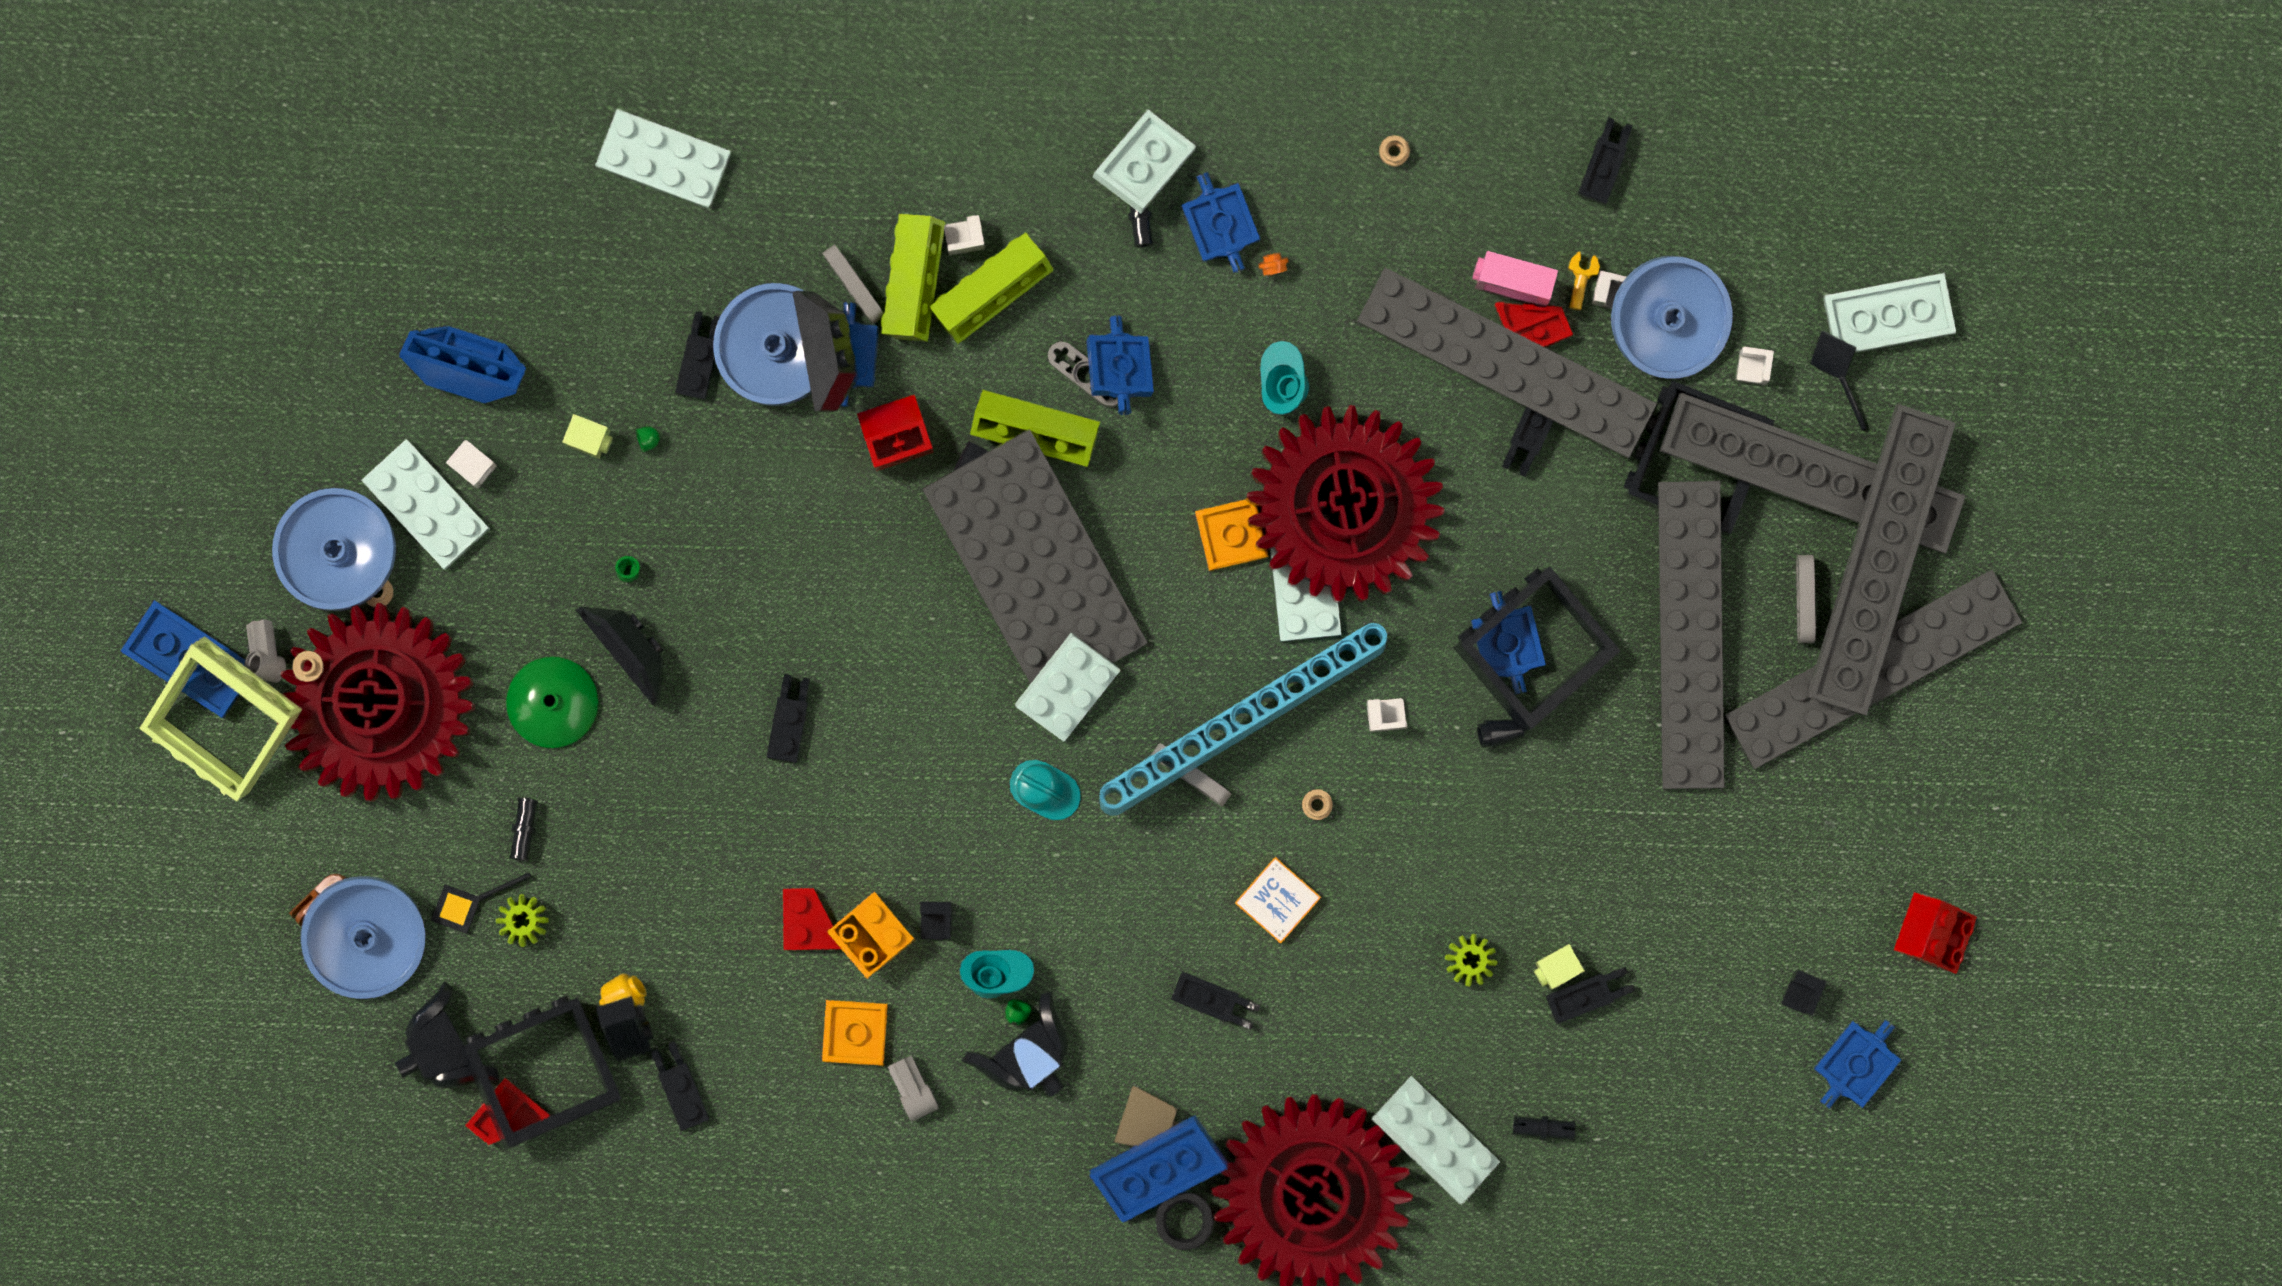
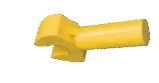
[1568,252,1600,310]

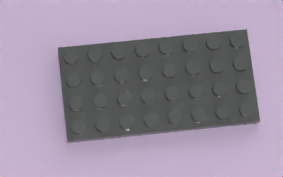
[922,429,1147,684]

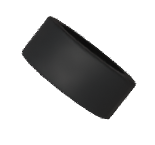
[1155,1191,1214,1251]

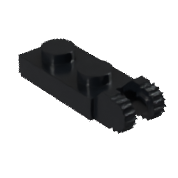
[1577,117,1633,206]
[675,311,720,400]
[1502,408,1553,477]
[766,674,810,763]
[1545,967,1635,1024]
[1170,971,1260,1030]
[651,1041,710,1131]

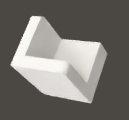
[944,215,985,255]
[1592,271,1626,309]
[1735,347,1774,386]
[446,440,497,489]
[1367,698,1407,733]

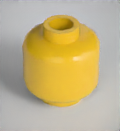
[599,973,646,1006]

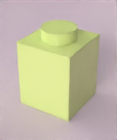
[562,414,612,459]
[1534,944,1584,990]

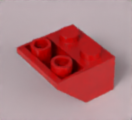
[857,394,934,472]
[1894,892,1977,974]

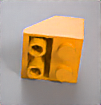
[827,892,915,979]

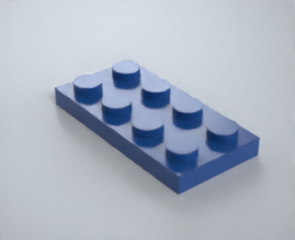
[121,600,245,719]
[1090,1115,1228,1223]

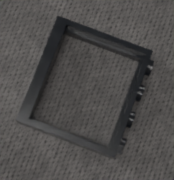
[1623,380,1775,536]
[1453,566,1620,732]
[461,996,622,1150]

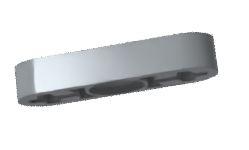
[822,244,884,324]
[1048,342,1118,408]
[1796,555,1816,643]
[1151,743,1232,807]

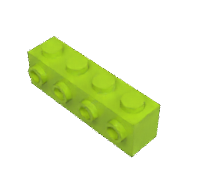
[881,214,945,342]
[929,232,1054,344]
[970,390,1100,467]

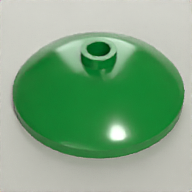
[506,657,598,748]

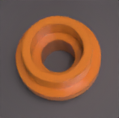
[1258,253,1289,275]

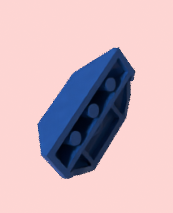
[399,326,526,403]

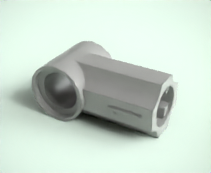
[244,619,286,683]
[888,1055,939,1122]

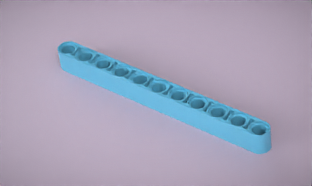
[1100,623,1387,816]

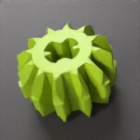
[496,894,549,947]
[1445,934,1497,986]

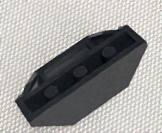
[792,291,859,412]
[575,607,664,707]

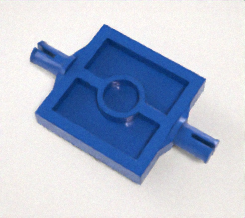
[1182,172,1260,273]
[840,303,879,407]
[1086,316,1154,415]
[1471,591,1546,695]
[1813,1020,1901,1109]

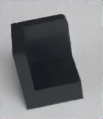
[920,902,952,940]
[1782,970,1827,1016]

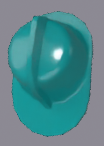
[1260,341,1309,415]
[1010,760,1081,820]
[960,950,1034,999]

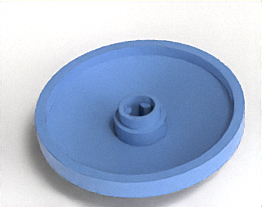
[1611,256,1732,379]
[713,283,811,406]
[272,488,396,611]
[301,876,425,999]

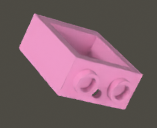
[1472,251,1558,307]

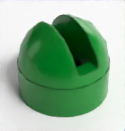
[635,426,660,453]
[615,556,640,583]
[1005,999,1032,1026]

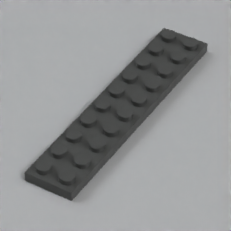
[1357,268,1657,459]
[1660,393,1965,554]
[1806,404,1956,715]
[1658,481,1724,789]
[1724,569,2022,769]

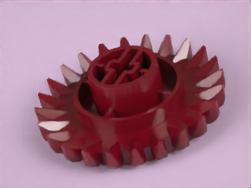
[1246,405,1444,603]
[277,603,475,802]
[1212,1094,1412,1286]

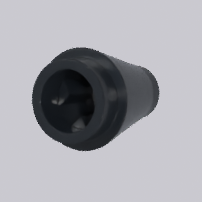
[1477,719,1524,750]

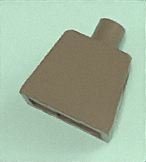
[1114,1086,1179,1146]

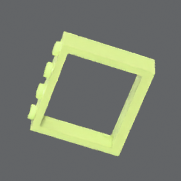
[139,637,302,802]

